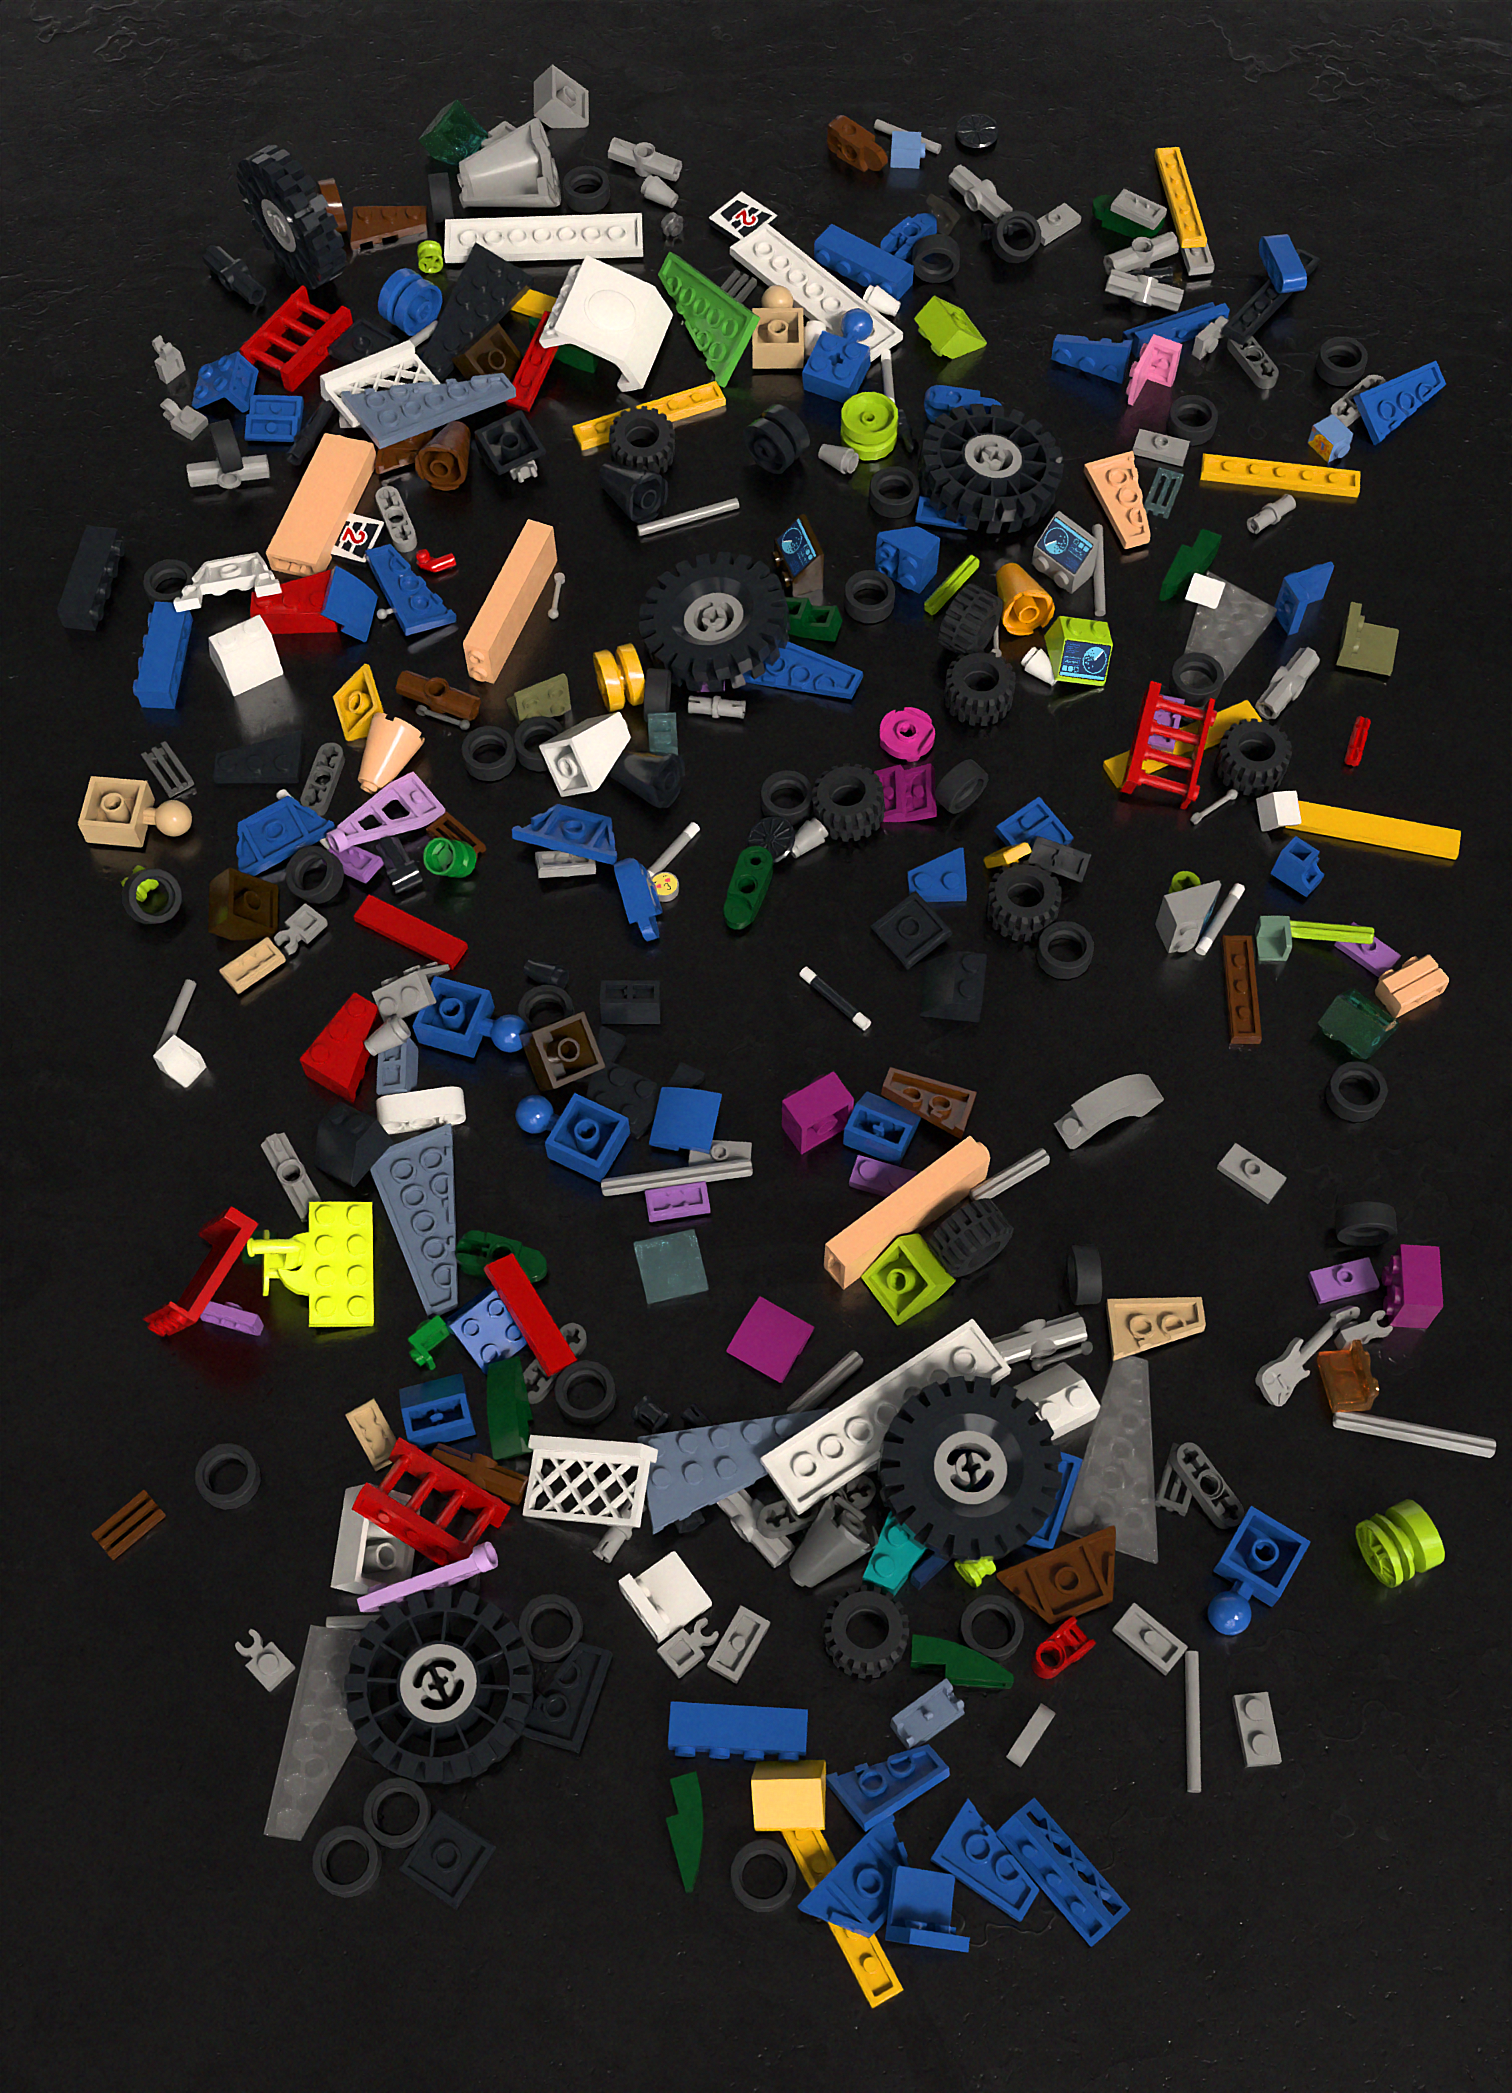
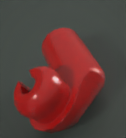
[415,549,456,573]

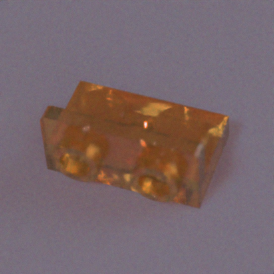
[1316,1340,1379,1413]

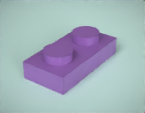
[849,1155,917,1198]

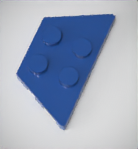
[236,796,336,876]
[512,804,617,865]
[797,1814,910,1938]

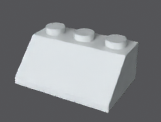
[1013,1362,1101,1440]
[331,1483,421,1595]

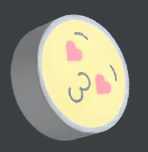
[651,872,679,902]

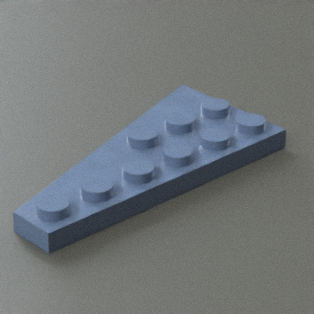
[341,373,516,449]
[370,1123,459,1319]
[637,1408,830,1534]

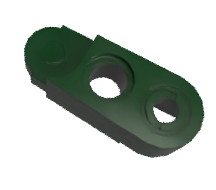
[1091,195,1165,239]
[723,846,773,929]
[455,1230,548,1284]

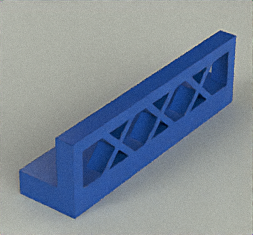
[1122,302,1230,358]
[996,1798,1131,1947]

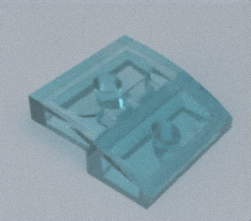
[633,1229,709,1304]

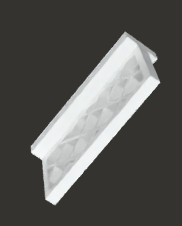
[320,340,441,427]
[523,1435,658,1528]

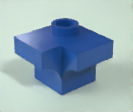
[1270,836,1325,897]

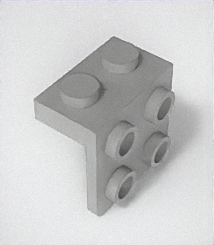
[372,962,450,1022]

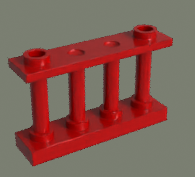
[239,285,353,392]
[1120,681,1217,810]
[352,1437,511,1567]

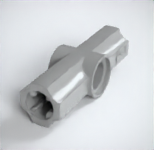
[608,137,682,182]
[948,164,1013,222]
[1103,232,1179,275]
[1104,269,1184,312]
[187,454,270,489]
[1255,647,1320,720]
[261,1133,322,1223]
[989,1312,1088,1364]
[716,1489,795,1568]

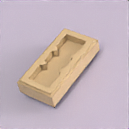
[219,937,286,994]
[345,1399,397,1471]

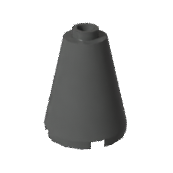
[789,1496,879,1587]

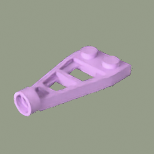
[327,771,445,853]
[357,1542,498,1612]

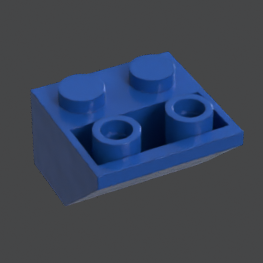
[875,526,940,594]
[843,1092,922,1166]
[399,1373,476,1449]

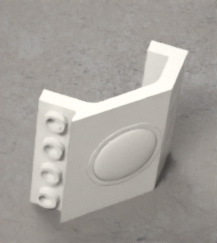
[539,255,673,392]

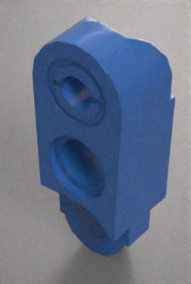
[880,213,937,264]
[924,385,1002,423]
[614,858,663,942]

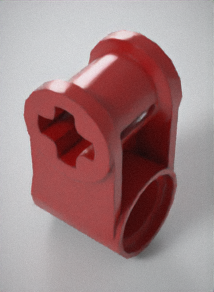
[1031,1616,1096,1679]

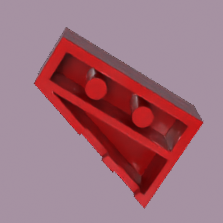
[250,569,338,634]
[299,992,383,1104]

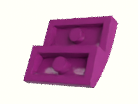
[874,763,937,822]
[726,1296,815,1383]

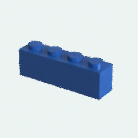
[814,224,914,301]
[133,602,193,709]
[668,1702,808,1762]

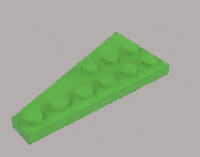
[658,252,760,388]

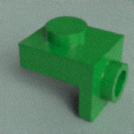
[408,1315,450,1371]

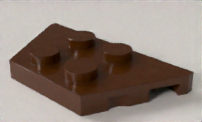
[375,428,435,474]
[996,1525,1116,1627]

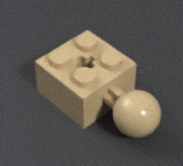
[752,285,804,369]
[78,776,192,847]

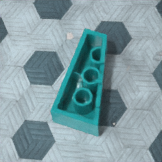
[862,1480,972,1596]

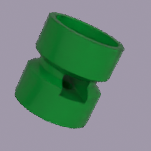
[423,837,476,878]

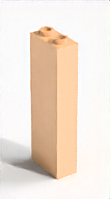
[266,433,377,577]
[463,519,557,684]
[824,1136,990,1290]

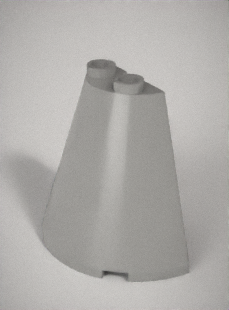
[457,117,561,208]

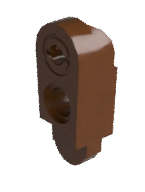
[827,115,888,172]

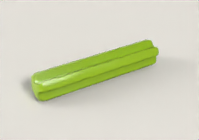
[924,555,980,615]
[1290,920,1374,944]

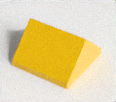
[333,664,384,741]
[751,1760,826,1831]

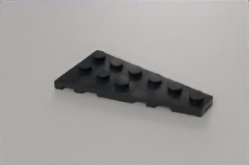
[421,242,535,383]

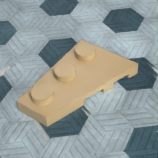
[1106,1297,1206,1361]

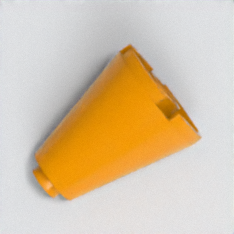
[996,563,1055,636]

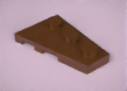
[350,206,428,250]
[881,1067,977,1139]

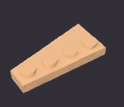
[1084,451,1151,549]

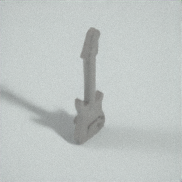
[1255,1305,1360,1406]

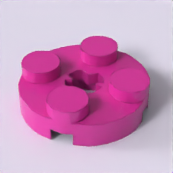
[879,707,935,762]

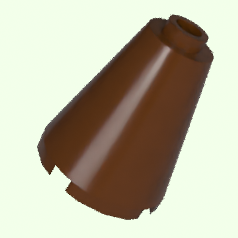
[415,421,471,491]

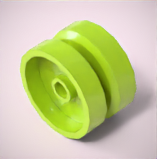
[840,392,898,460]

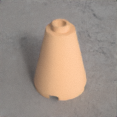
[358,713,425,795]

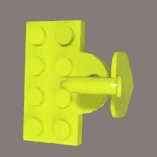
[247,1202,374,1327]

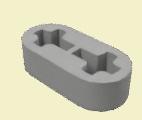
[1006,1703,1056,1768]

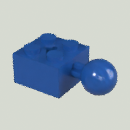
[802,308,873,403]
[412,976,529,1058]
[515,1093,630,1183]
[1208,1506,1311,1635]

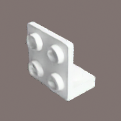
[618,1551,712,1644]

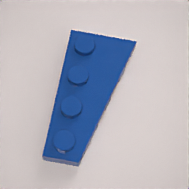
[1353,361,1446,445]
[365,544,456,636]
[743,642,863,699]

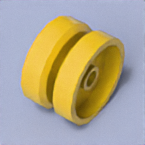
[593,643,645,712]

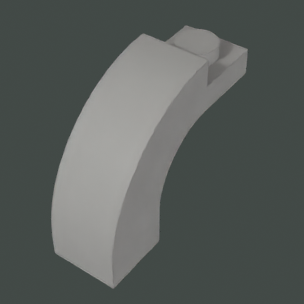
[1054,1074,1164,1149]

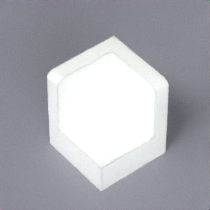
[1184,573,1226,609]
[1256,791,1301,831]
[153,1035,206,1087]

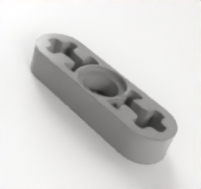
[1329,375,1386,427]
[375,486,417,552]

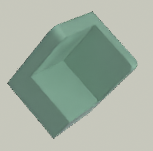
[1255,916,1292,961]

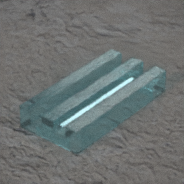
[1143,467,1184,519]

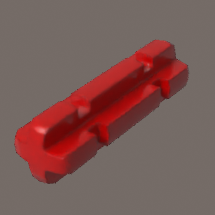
[1344,716,1371,767]

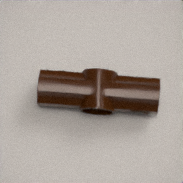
[395,670,481,721]
[431,1443,529,1505]

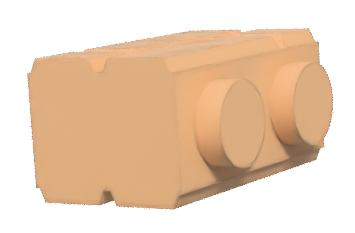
[1375,954,1449,1018]

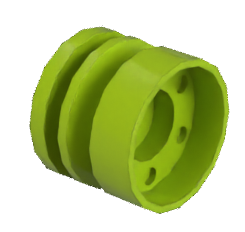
[1356,1499,1445,1588]

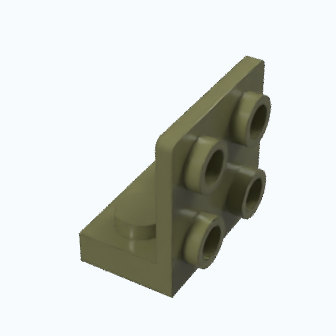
[1336,602,1399,675]
[507,673,571,725]

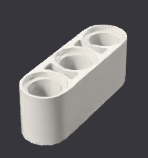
[376,1086,466,1134]

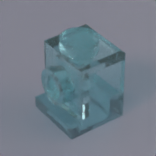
[648,712,678,755]

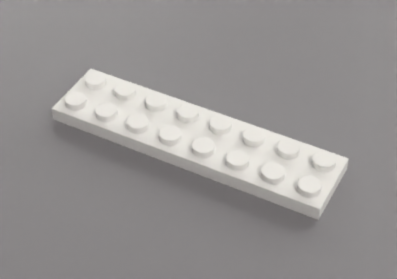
[444,213,643,263]
[730,223,903,362]
[760,1318,1011,1515]

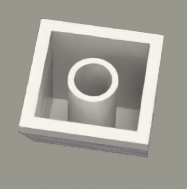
[209,615,283,696]
[539,712,631,797]

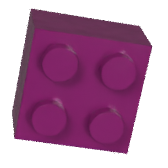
[782,1071,854,1154]
[1382,1244,1443,1329]

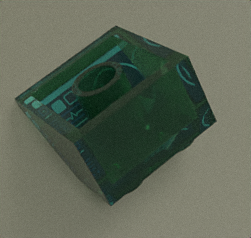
[418,99,488,167]
[1317,988,1401,1060]

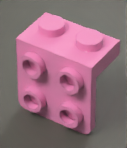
[1126,334,1182,406]

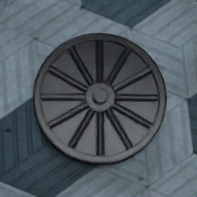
[955,114,999,148]
[746,816,795,864]

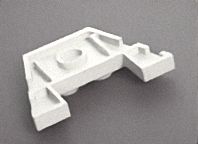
[173,552,282,612]

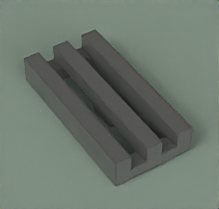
[720,270,757,304]
[141,741,194,798]
[1153,1443,1200,1516]

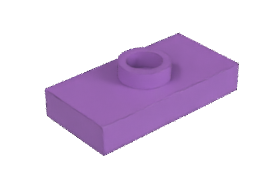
[1147,694,1185,753]
[321,845,384,883]
[1334,922,1401,977]
[645,1181,710,1222]
[1308,1257,1380,1304]
[200,1301,264,1336]

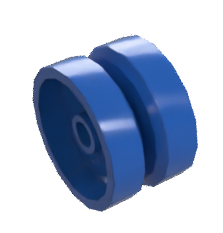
[378,268,442,336]

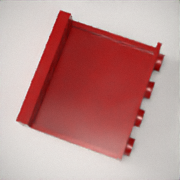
[143,1206,259,1337]

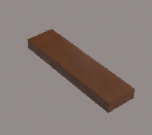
[1221,935,1262,1044]

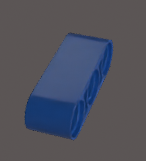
[1259,234,1307,294]

